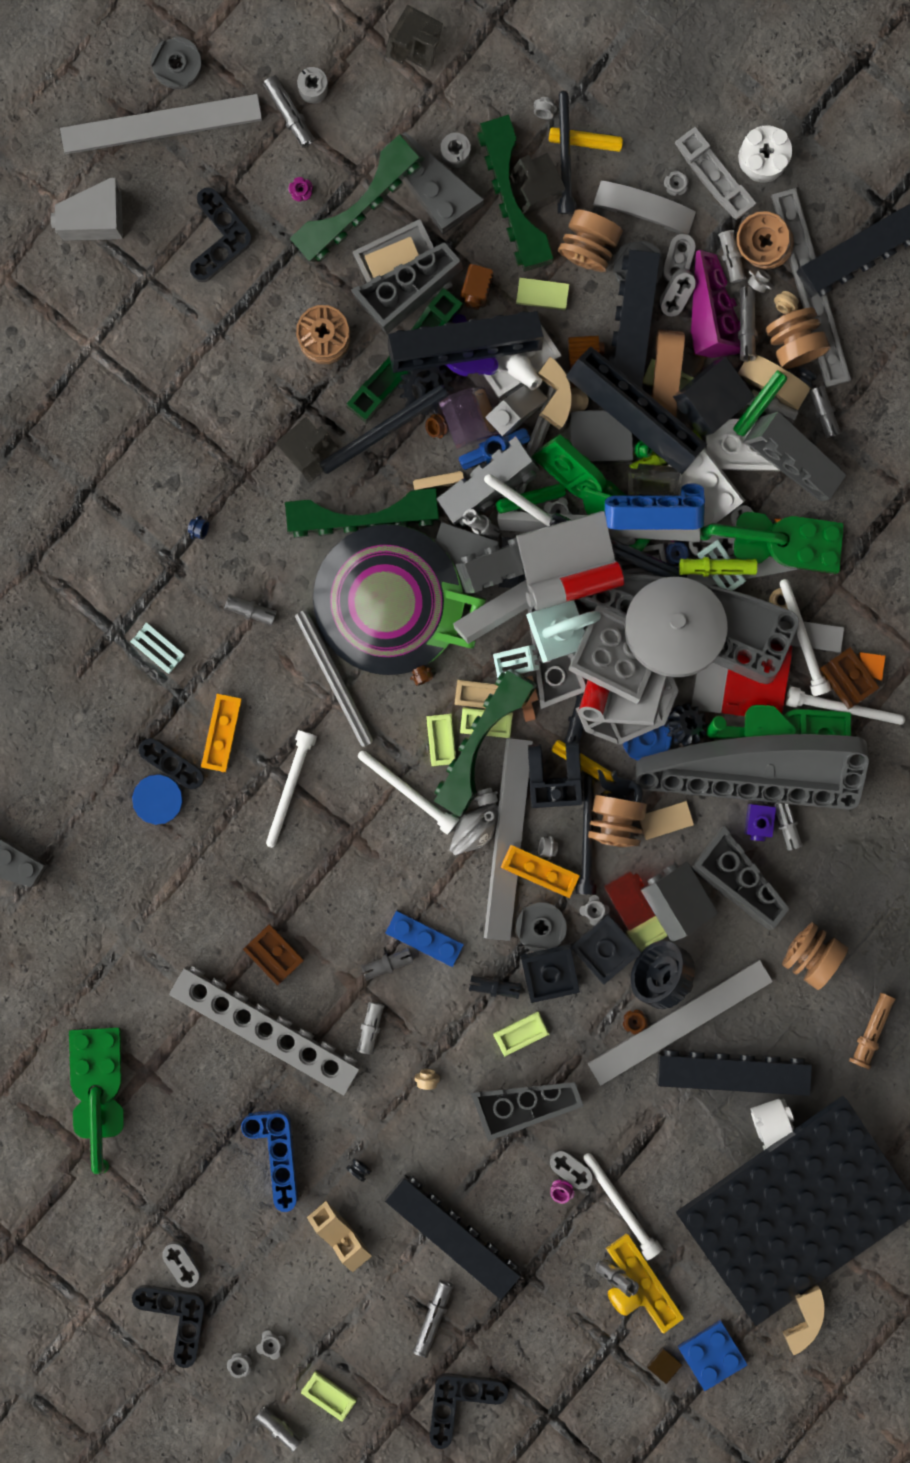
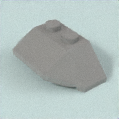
[576,677,679,745]

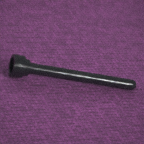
[557,91,578,214]
[576,774,597,895]

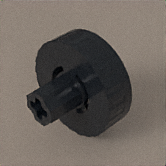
[630,941,695,1010]

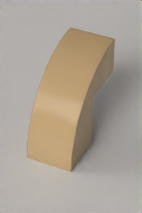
[738,355,810,410]
[538,357,571,430]
[307,1201,372,1272]
[782,1284,824,1355]

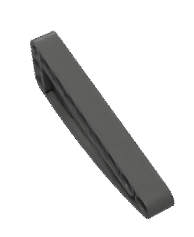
[574,574,799,684]
[636,734,869,809]

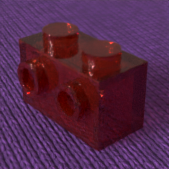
[603,871,656,931]

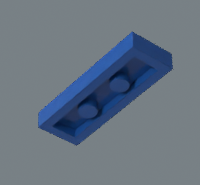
[385,910,464,967]

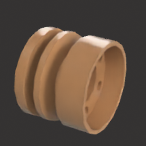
[558,209,623,272]
[737,211,794,270]
[296,305,351,364]
[766,307,831,369]
[588,795,647,848]
[782,922,848,990]

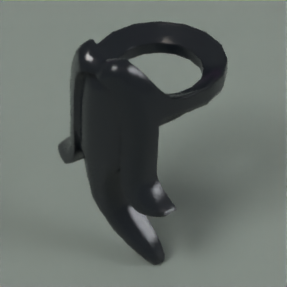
[597,769,642,803]

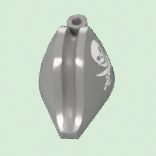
[449,803,499,856]

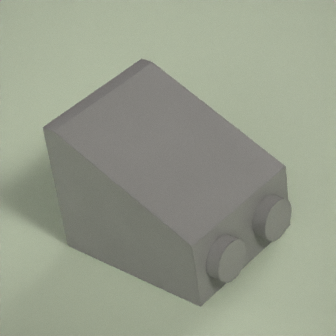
[51,178,123,241]

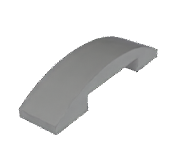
[675,127,757,220]
[593,180,696,235]

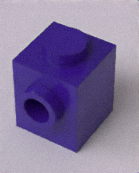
[744,804,776,841]

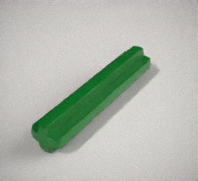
[733,370,787,437]
[496,483,566,514]

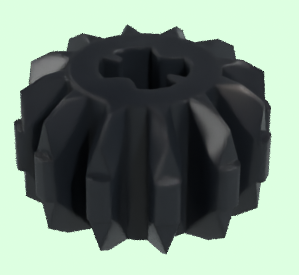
[664,703,708,747]

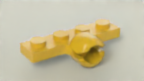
[606,1234,684,1333]

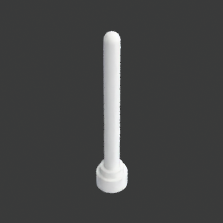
[484,474,551,526]
[780,579,832,696]
[786,686,905,725]
[266,730,317,848]
[358,751,460,835]
[584,1153,663,1260]

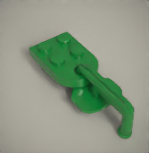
[532,434,651,551]
[700,512,844,574]
[706,705,851,739]
[69,1028,124,1174]

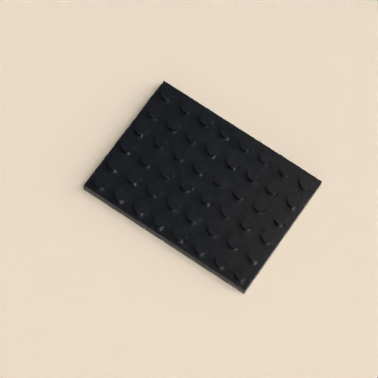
[676,1095,910,1326]

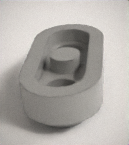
[663,234,695,284]

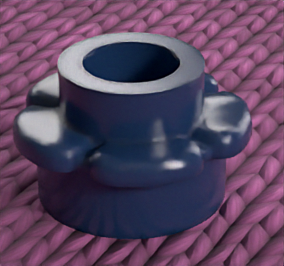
[188,515,209,540]
[665,541,690,566]

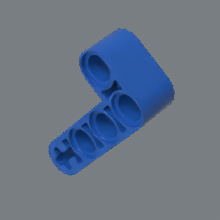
[605,483,705,530]
[241,1110,298,1212]

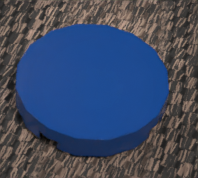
[622,725,672,761]
[132,775,183,825]

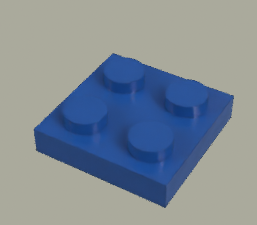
[678,1320,747,1391]

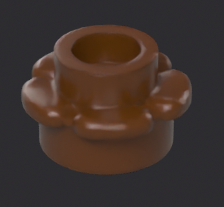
[425,414,448,438]
[410,665,434,686]
[623,1010,648,1035]

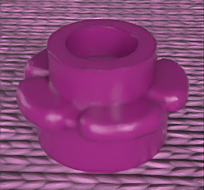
[288,177,313,202]
[550,1179,575,1204]

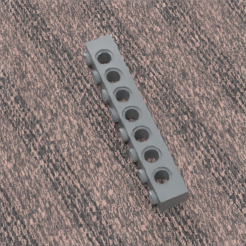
[169,965,360,1096]

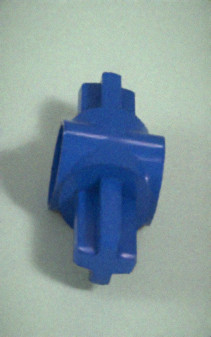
[459,428,530,470]

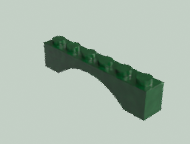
[477,115,553,272]
[290,134,425,262]
[346,288,463,424]
[285,488,438,538]
[434,669,538,817]

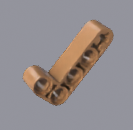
[651,329,685,417]

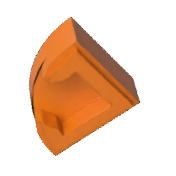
[859,652,885,681]

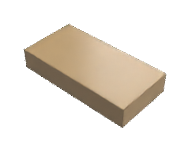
[365,236,419,278]
[413,471,464,490]
[455,680,498,709]
[640,801,694,840]

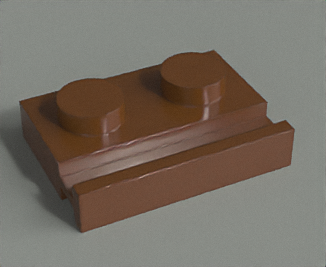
[820,647,879,710]
[243,924,304,986]

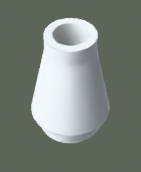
[506,354,542,390]

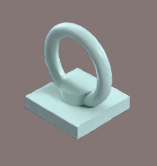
[526,600,601,663]

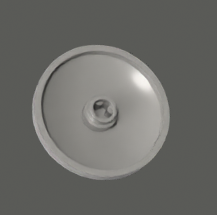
[625,577,728,677]

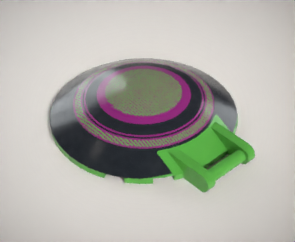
[313,524,486,675]

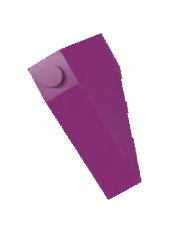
[691,250,741,358]

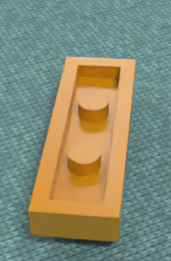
[201,694,242,772]
[500,845,580,898]

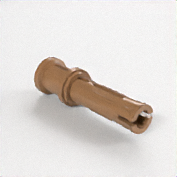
[849,993,896,1070]

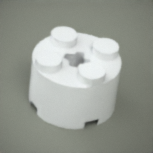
[738,125,792,183]
[750,1098,794,1150]

